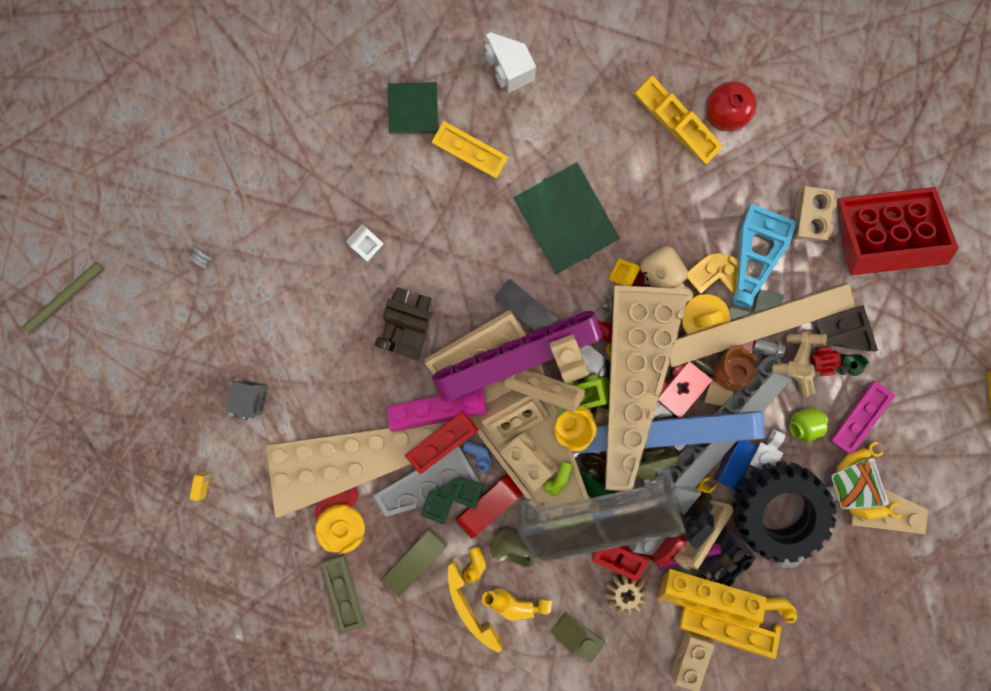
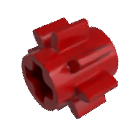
[810,346,841,377]

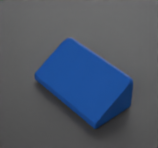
[714,440,758,490]

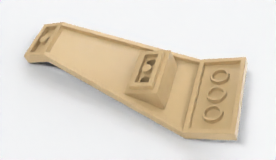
[425,310,601,539]

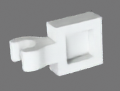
[750,429,786,470]

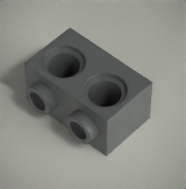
[226,380,269,420]

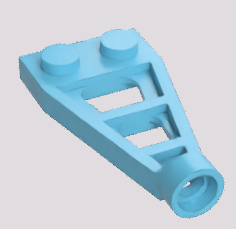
[732,204,797,308]

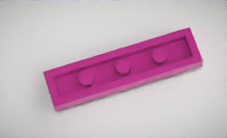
[387,388,487,432]

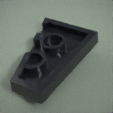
[674,492,715,550]

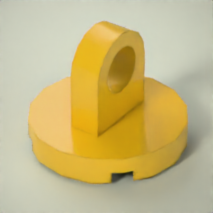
[680,294,731,335]

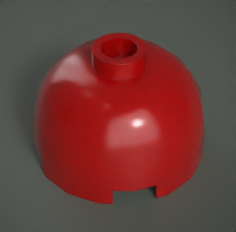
[706,81,757,132]

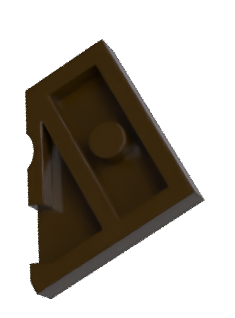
[814,305,878,352]

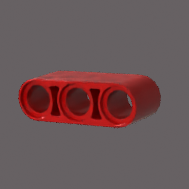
[455,473,523,539]

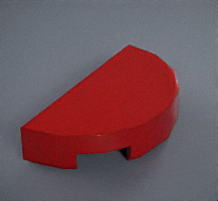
[648,535,687,565]

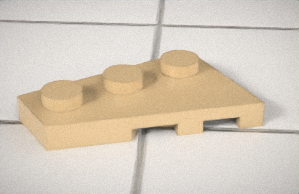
[849,489,928,534]

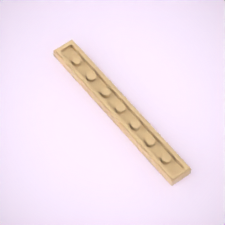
[669,283,855,367]

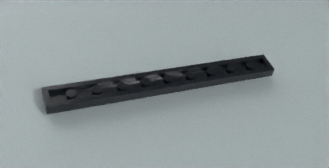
[494,279,687,452]

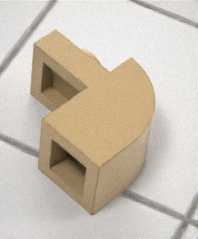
[549,334,589,384]

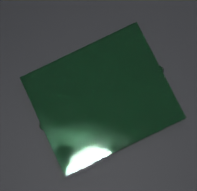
[513,162,620,275]

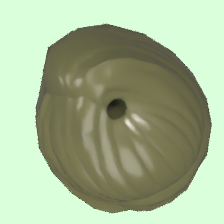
[491,527,537,567]

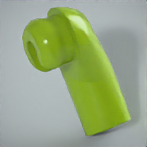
[544,462,573,496]

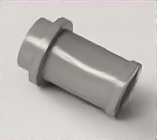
[752,338,785,360]

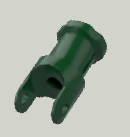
[835,354,869,376]

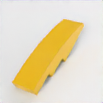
[632,75,723,164]

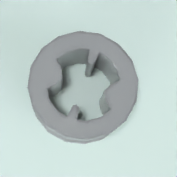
[187,246,213,269]

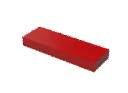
[405,410,478,475]

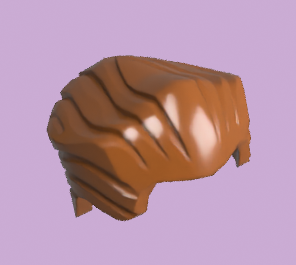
[713,345,756,391]

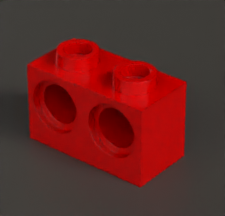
[591,528,649,582]

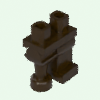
[374,287,433,360]

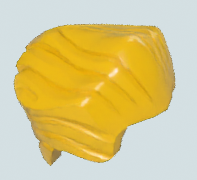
[554,405,597,452]

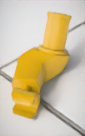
[482,589,552,621]

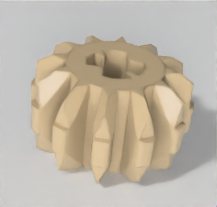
[605,575,648,616]

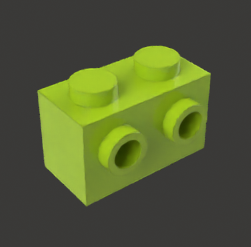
[557,374,610,415]

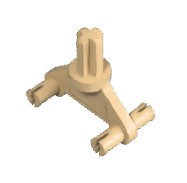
[772,331,827,397]

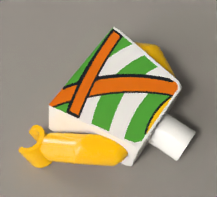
[826,442,902,520]

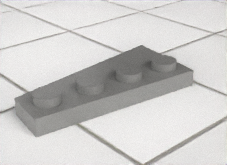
[373,446,481,517]

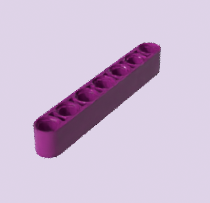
[432,311,603,401]

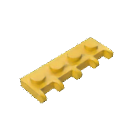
[678,607,781,660]

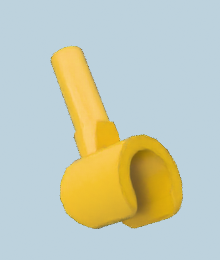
[696,475,717,493]

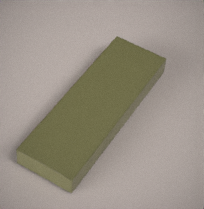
[320,554,366,633]

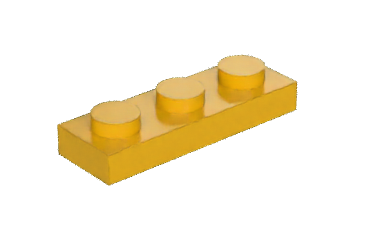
[432,121,508,180]

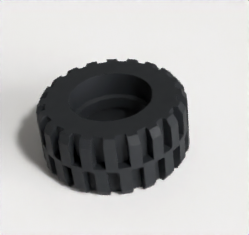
[732,461,837,563]

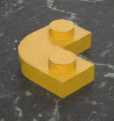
[686,253,751,296]

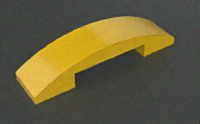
[448,558,502,652]

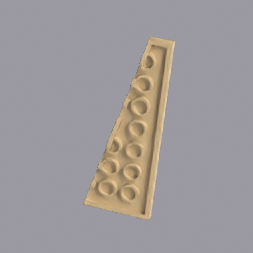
[605,285,690,491]
[266,422,464,518]

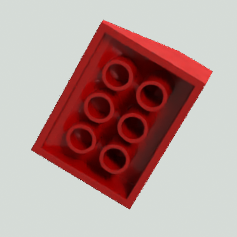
[837,187,959,276]

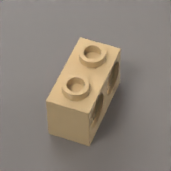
[792,186,837,243]
[500,431,559,491]

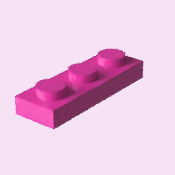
[829,381,895,454]

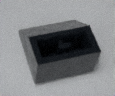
[698,525,756,587]

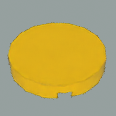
[316,504,365,554]

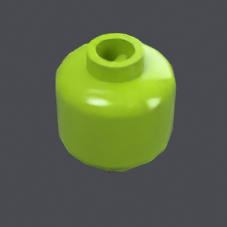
[789,407,828,443]

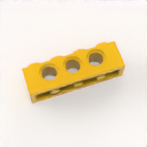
[658,569,767,627]

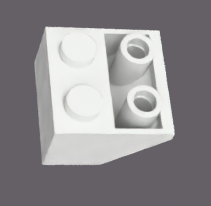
[484,32,536,93]

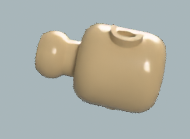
[640,246,693,303]

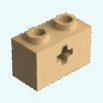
[670,631,715,691]

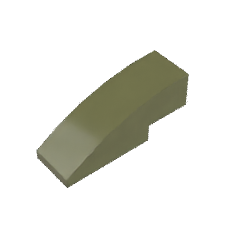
[381,527,448,597]

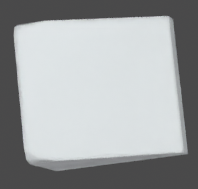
[346,224,384,262]

